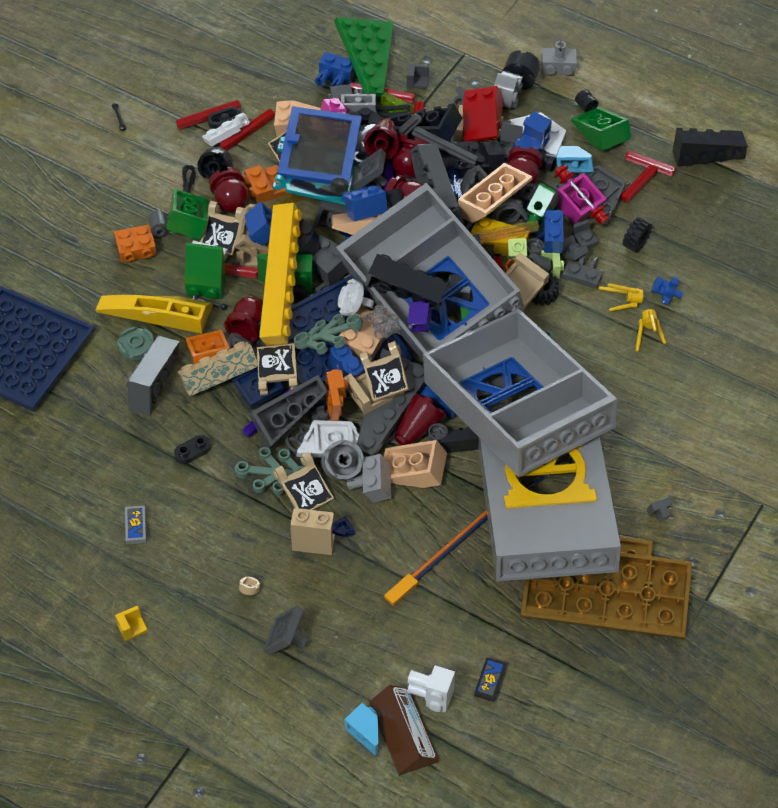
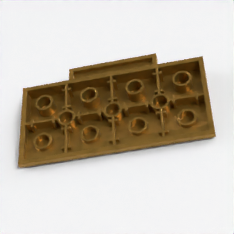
[520,537,692,639]

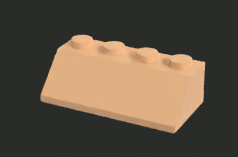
[458,163,532,223]

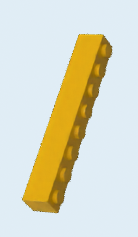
[260,203,302,346]

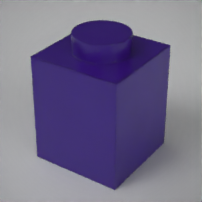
[407,301,432,332]

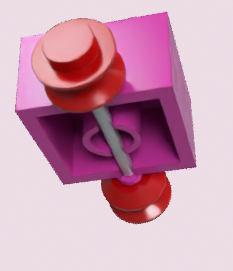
[554,165,610,225]

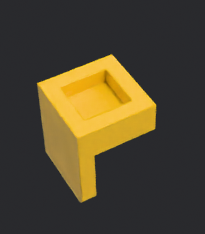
[115,606,147,641]

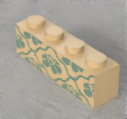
[178,342,258,396]

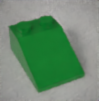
[571,107,631,151]
[166,188,208,240]
[185,243,227,299]
[257,254,313,295]

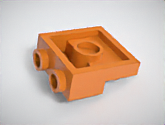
[243,165,290,204]
[114,225,157,263]
[185,329,230,365]
[325,369,348,421]

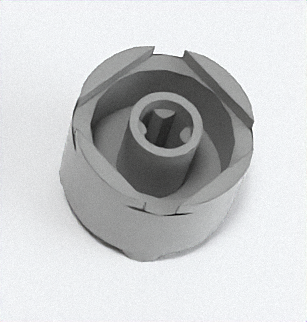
[494,70,523,109]
[321,440,364,481]

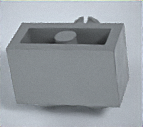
[541,41,577,75]
[341,88,376,114]
[347,454,391,503]

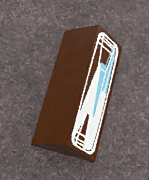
[370,685,439,776]

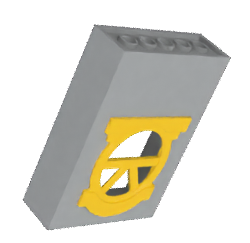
[478,436,621,582]

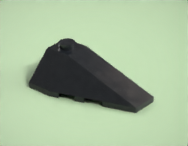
[439,401,511,453]

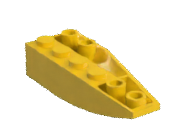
[96,295,213,334]

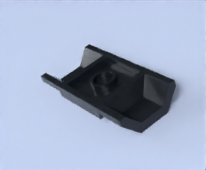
[439,141,505,174]

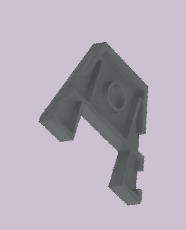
[552,165,626,226]

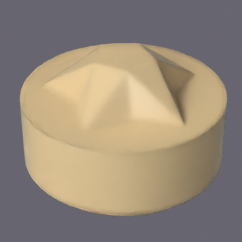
[239,577,260,595]

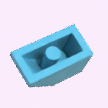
[556,146,594,172]
[344,703,378,756]

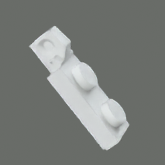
[202,113,249,146]

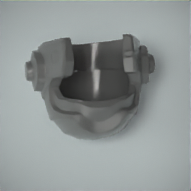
[491,198,529,224]

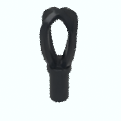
[182,165,196,193]

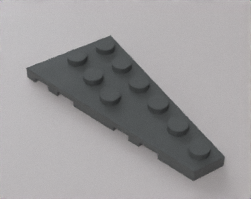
[357,348,426,457]

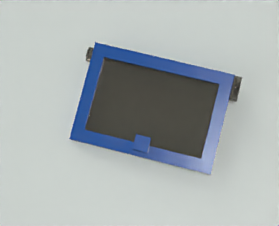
[277,106,361,195]

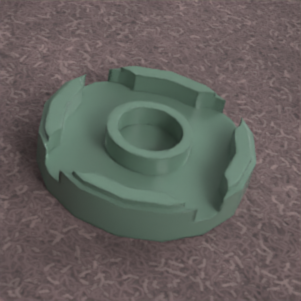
[117,327,155,360]

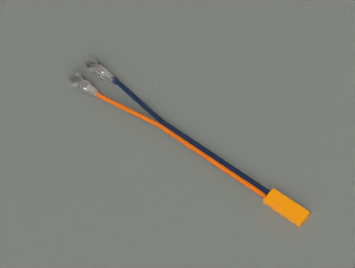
[384,453,571,606]

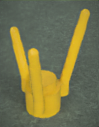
[598,283,643,312]
[635,309,666,352]

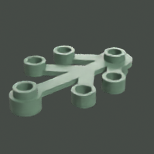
[294,314,363,354]
[235,447,304,495]

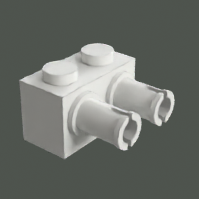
[407,665,455,713]

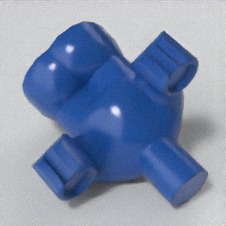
[651,276,683,305]

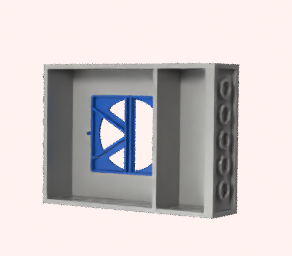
[336,183,524,361]
[423,309,617,477]

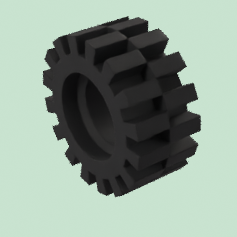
[622,217,653,253]
[531,271,559,306]

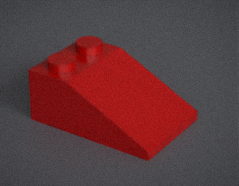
[463,86,504,142]

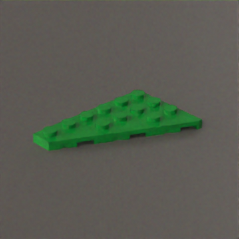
[334,17,393,98]

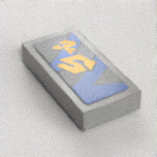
[125,505,146,544]

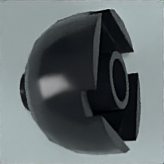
[197,147,234,179]

